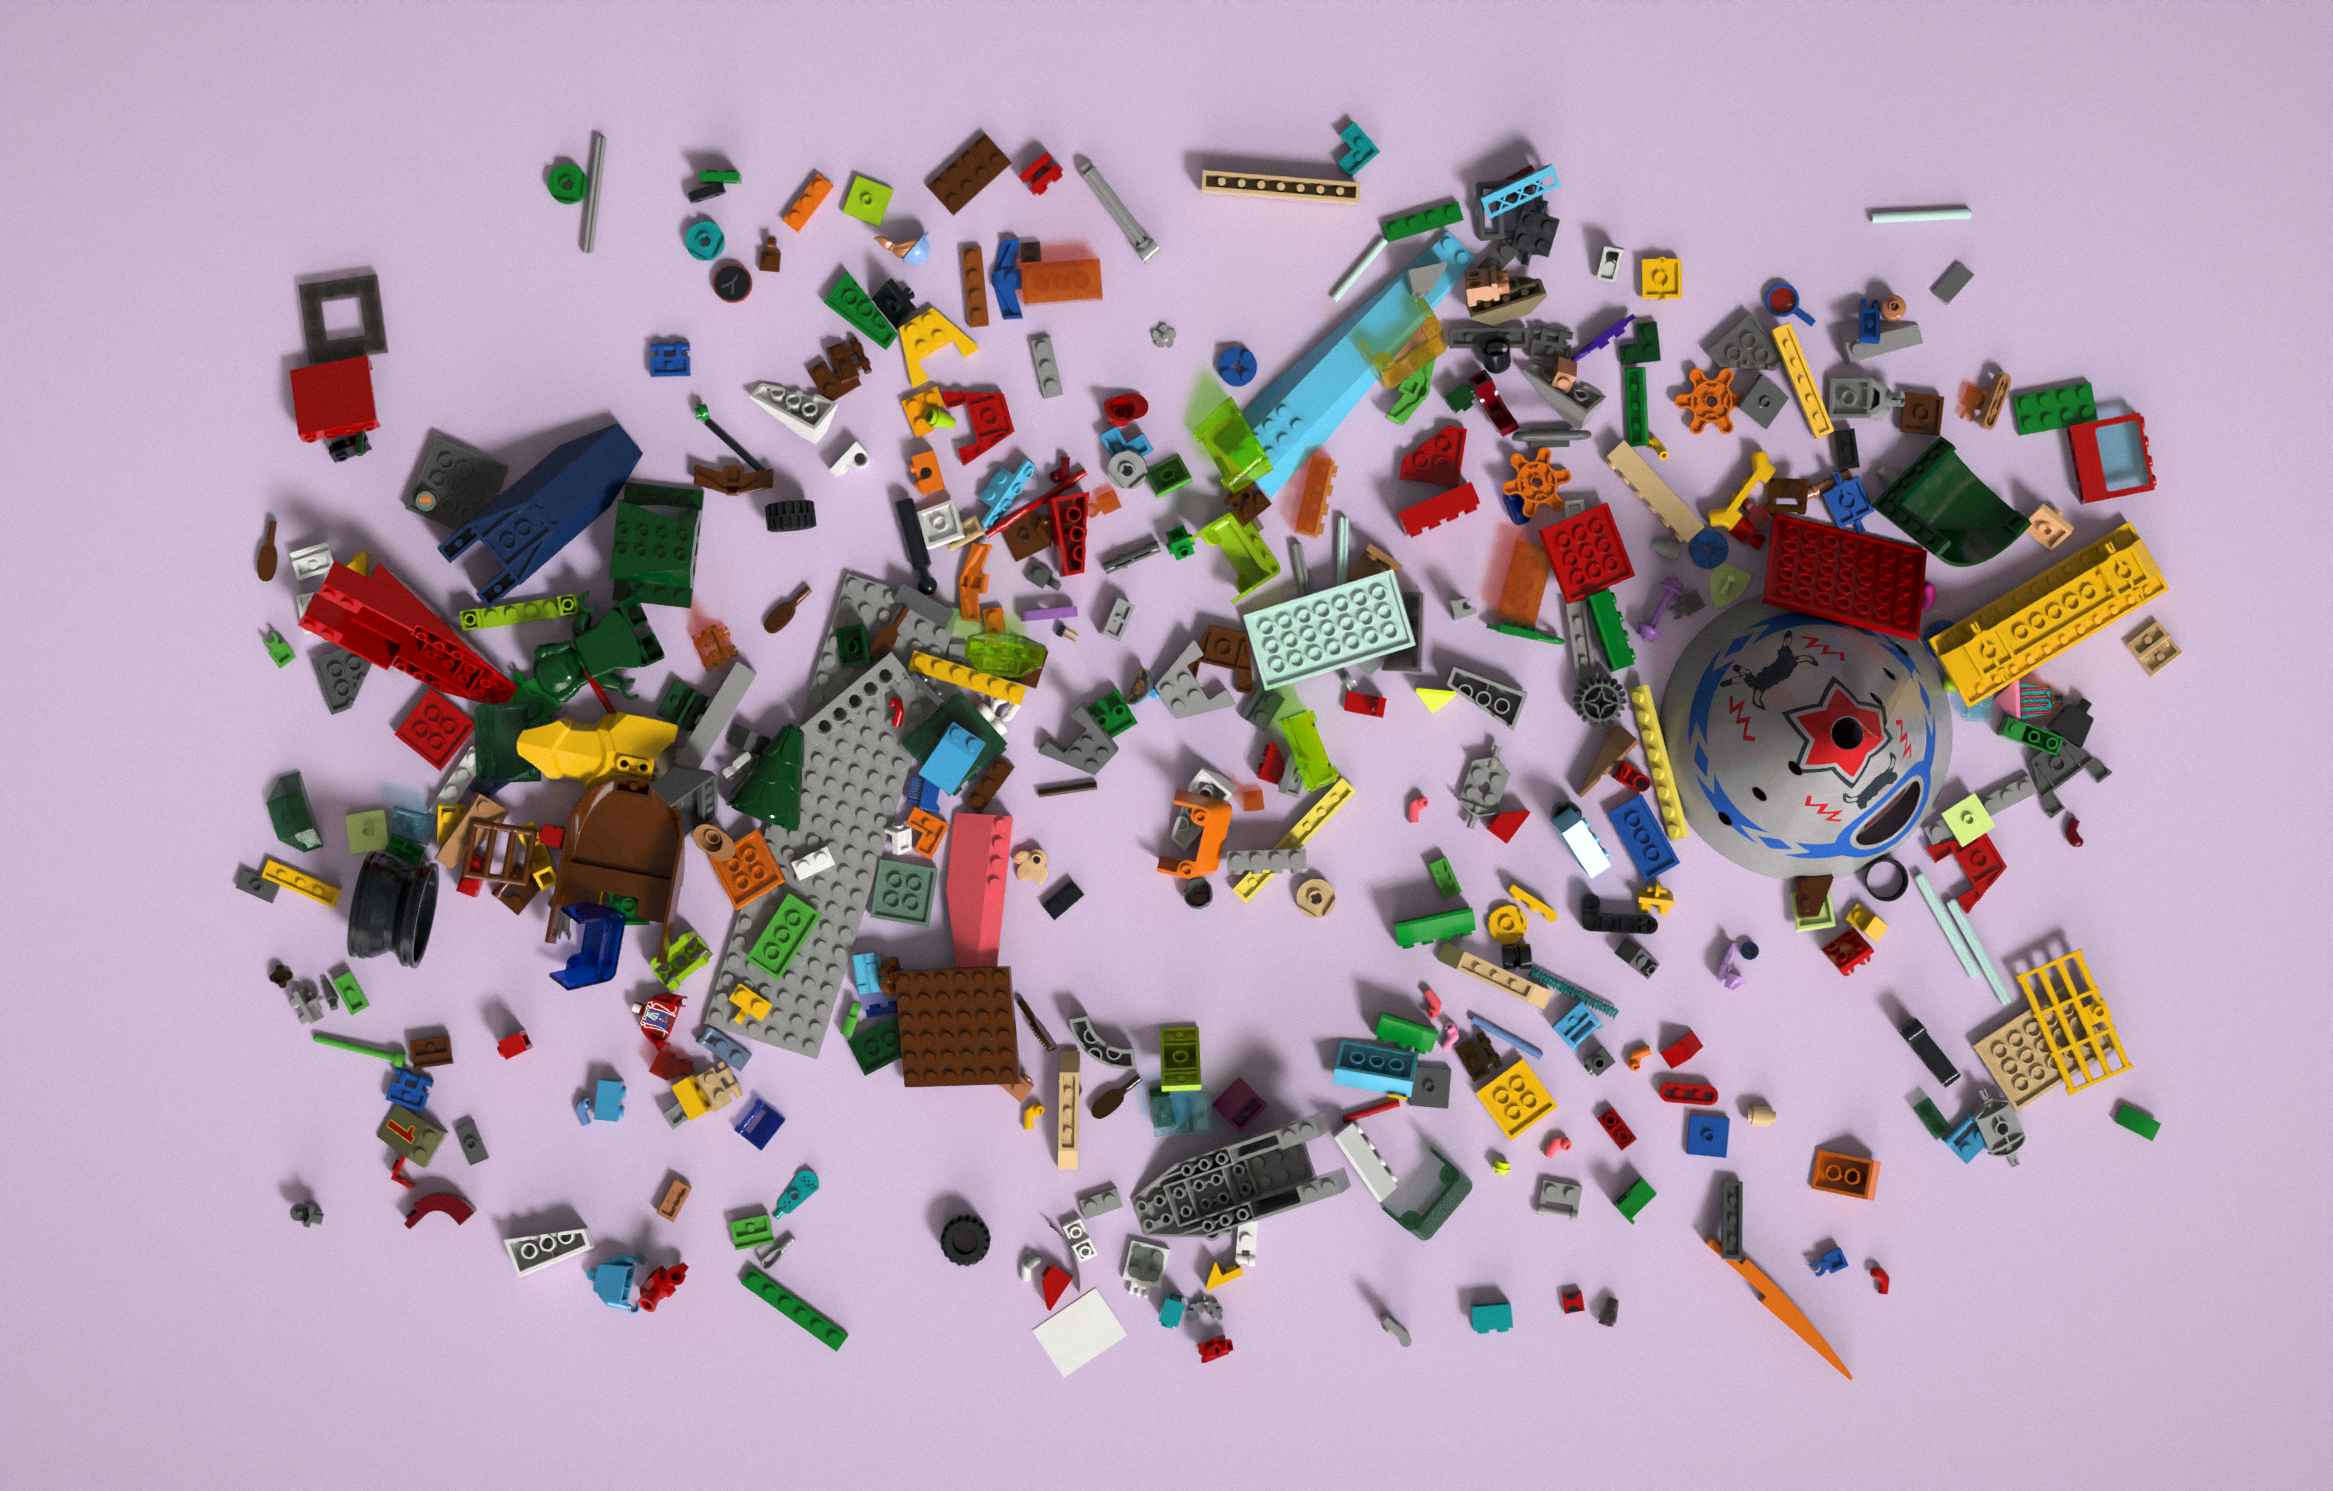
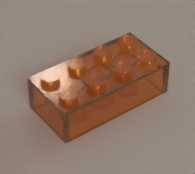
[1021,258,1103,306]
[1495,540,1551,627]

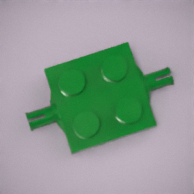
[509,671,563,729]

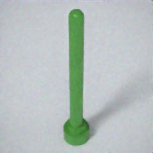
[313,1034,407,1068]

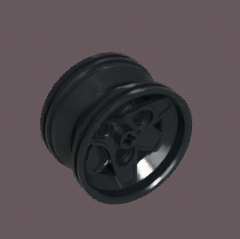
[347,851,439,969]

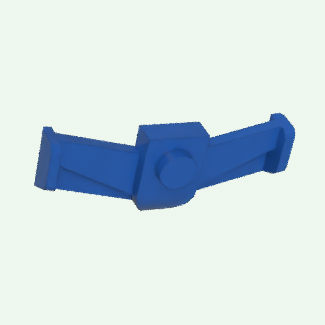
[992,240,1023,320]

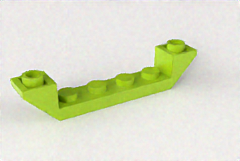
[459,593,580,631]

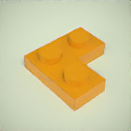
[901,386,945,438]

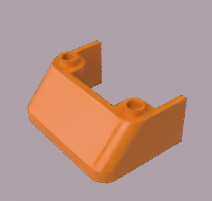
[1156,789,1232,879]

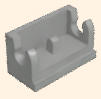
[1098,597,1136,641]
[1448,598,1477,621]

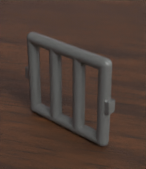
[1474,179,1543,241]

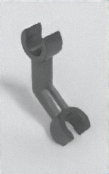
[548,898,572,940]

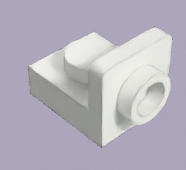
[884,822,912,855]

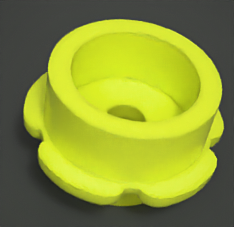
[1492,1159,1511,1175]

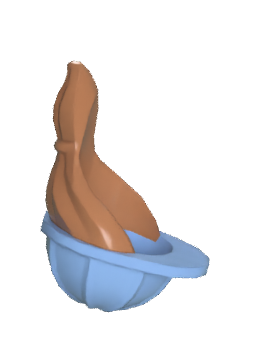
[874,231,930,264]

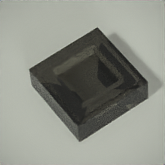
[1020,242,1041,263]

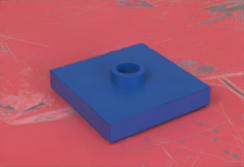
[1686,1114,1730,1158]

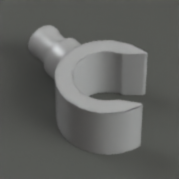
[1205,1230,1231,1241]

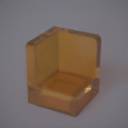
[1243,790,1265,812]

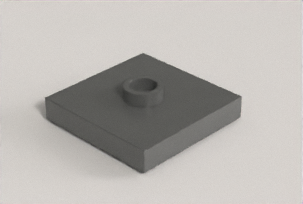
[1736,374,1789,429]
[1409,1066,1451,1109]

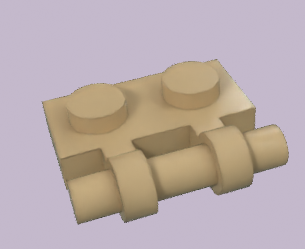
[695,1061,743,1112]

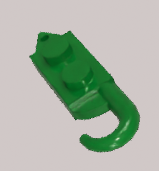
[1486,621,1565,645]

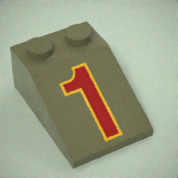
[377,1103,448,1168]

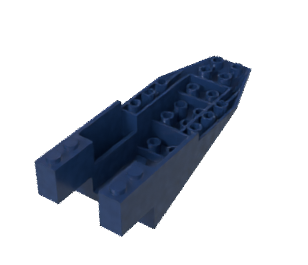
[437,423,643,609]

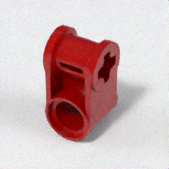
[1611,760,1650,792]

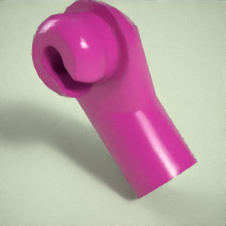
[1922,582,1937,612]

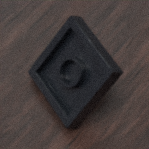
[871,278,917,330]

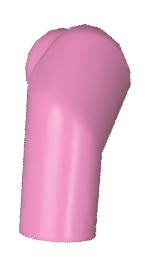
[1440,1022,1459,1052]

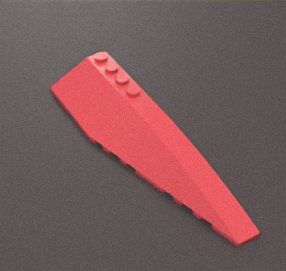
[946,813,1013,968]

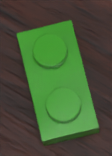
[333,971,370,1015]

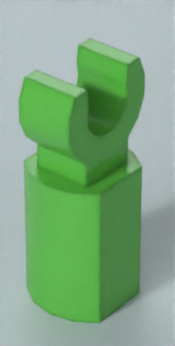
[840,1002,862,1037]

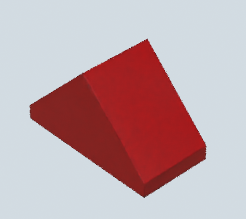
[1660,1030,1703,1069]

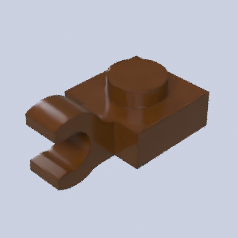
[759,237,781,273]

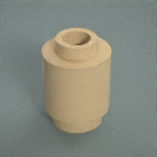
[1747,1105,1776,1127]

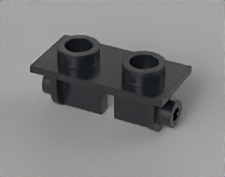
[328,433,372,463]

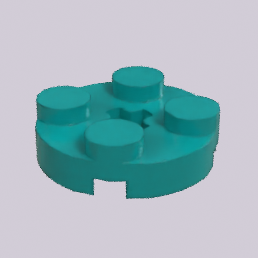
[685,221,725,261]

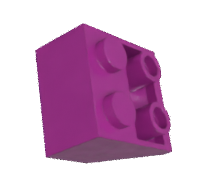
[1212,1076,1268,1134]

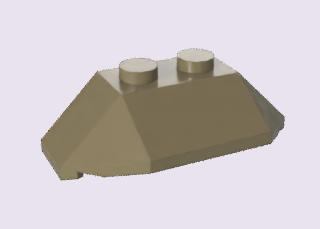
[1466,275,1547,326]

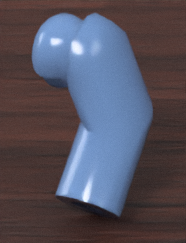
[575,1097,592,1126]

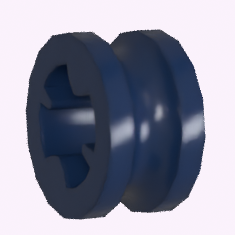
[1740,942,1759,960]

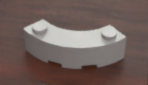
[1069,1015,1137,1069]

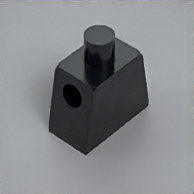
[2046,698,2094,748]

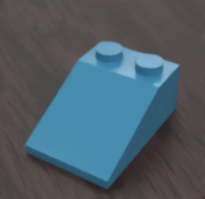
[918,722,986,795]

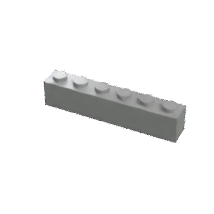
[673,662,757,769]

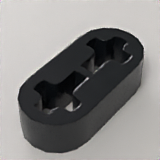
[687,183,726,204]

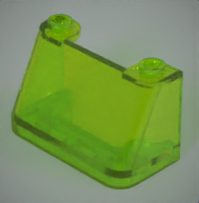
[1193,396,1274,494]

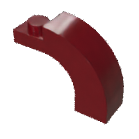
[1468,369,1520,437]
[404,1192,477,1229]

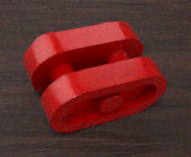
[1018,152,1064,196]

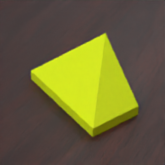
[1415,688,1456,713]

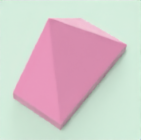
[1993,680,2021,720]

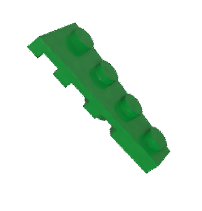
[824,271,898,351]

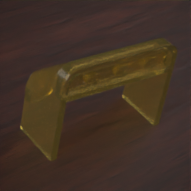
[1353,298,1447,389]

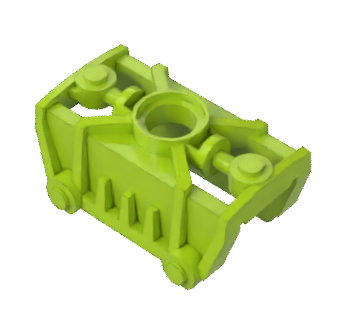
[649,931,713,991]

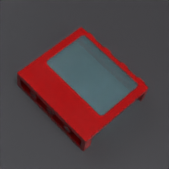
[2066,412,2157,505]

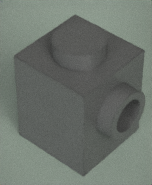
[1584,1045,1615,1077]

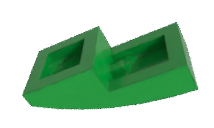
[2115,1105,2161,1141]

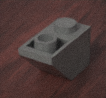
[1614,938,1660,979]

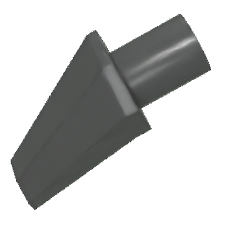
[323,979,339,1010]

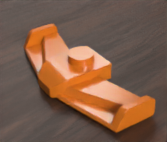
[958,542,993,623]

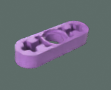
[1020,606,1078,622]

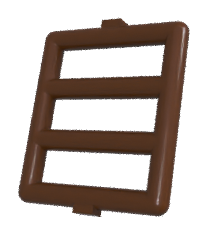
[461,819,537,886]

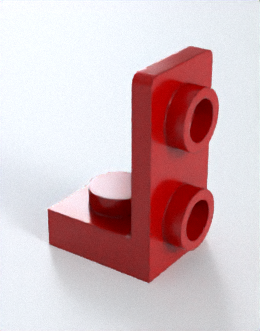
[1344,691,1387,718]

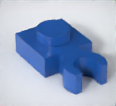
[1811,1247,1849,1276]

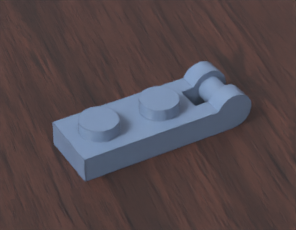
[695,1024,752,1072]

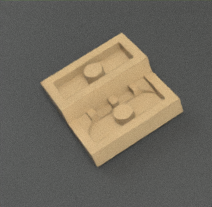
[2126,620,2183,678]

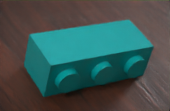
[1159,1291,1185,1329]

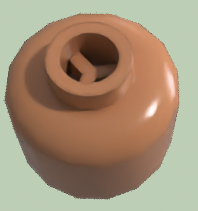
[1879,295,1906,322]

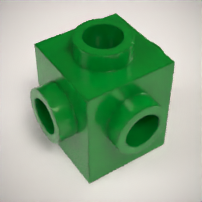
[1165,525,1195,561]

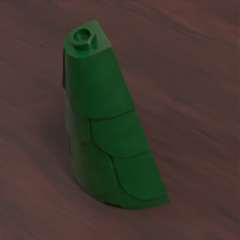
[725,723,804,831]

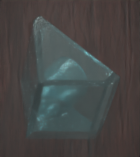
[391,806,437,845]

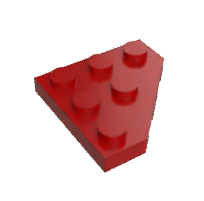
[1399,426,1467,488]

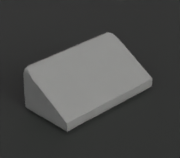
[1932,263,1974,305]

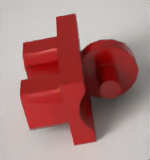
[1198,1335,1233,1363]

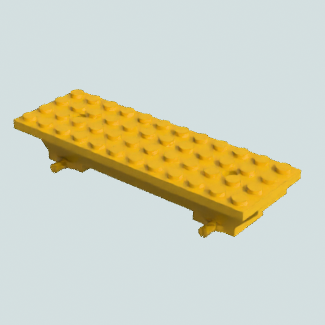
[1927,521,2170,708]

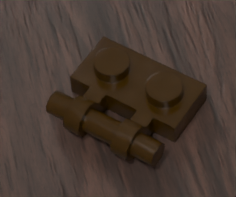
[1454,1031,1503,1082]

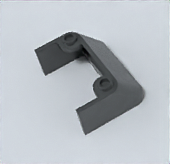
[650,766,718,838]

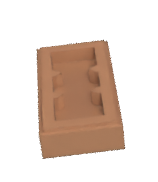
[656,1178,692,1222]

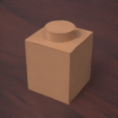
[1551,357,1577,391]

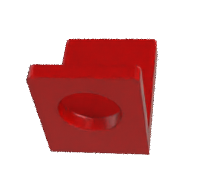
[391,1155,416,1189]

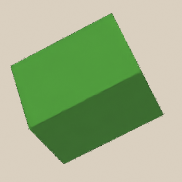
[1146,454,1193,499]

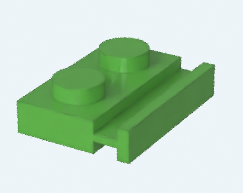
[730,1214,775,1250]

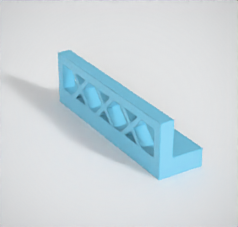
[1479,163,1561,219]

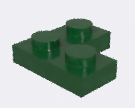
[1619,321,1661,365]

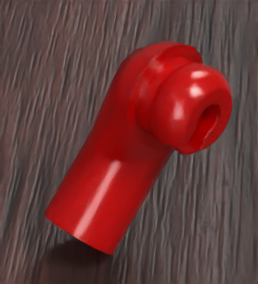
[889,697,904,727]

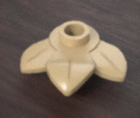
[1013,849,1048,885]

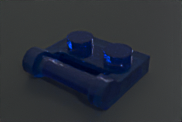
[734,1098,786,1151]

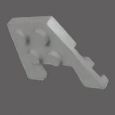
[1155,639,1236,719]

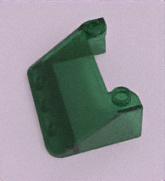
[474,702,541,783]

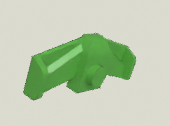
[1385,346,1436,425]

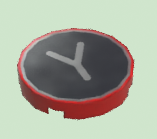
[713,264,752,303]

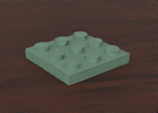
[870,859,939,927]

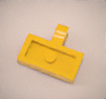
[729,983,773,1024]

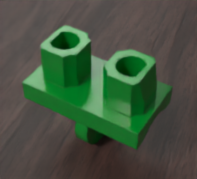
[385,833,426,866]

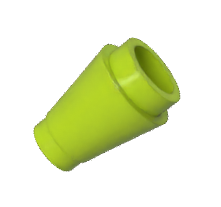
[925,408,956,429]

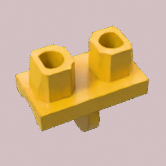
[1637,881,1674,915]

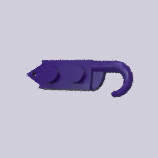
[1570,314,1636,362]

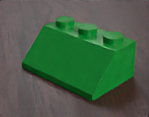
[1373,1011,1439,1055]

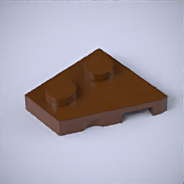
[1794,876,1833,918]

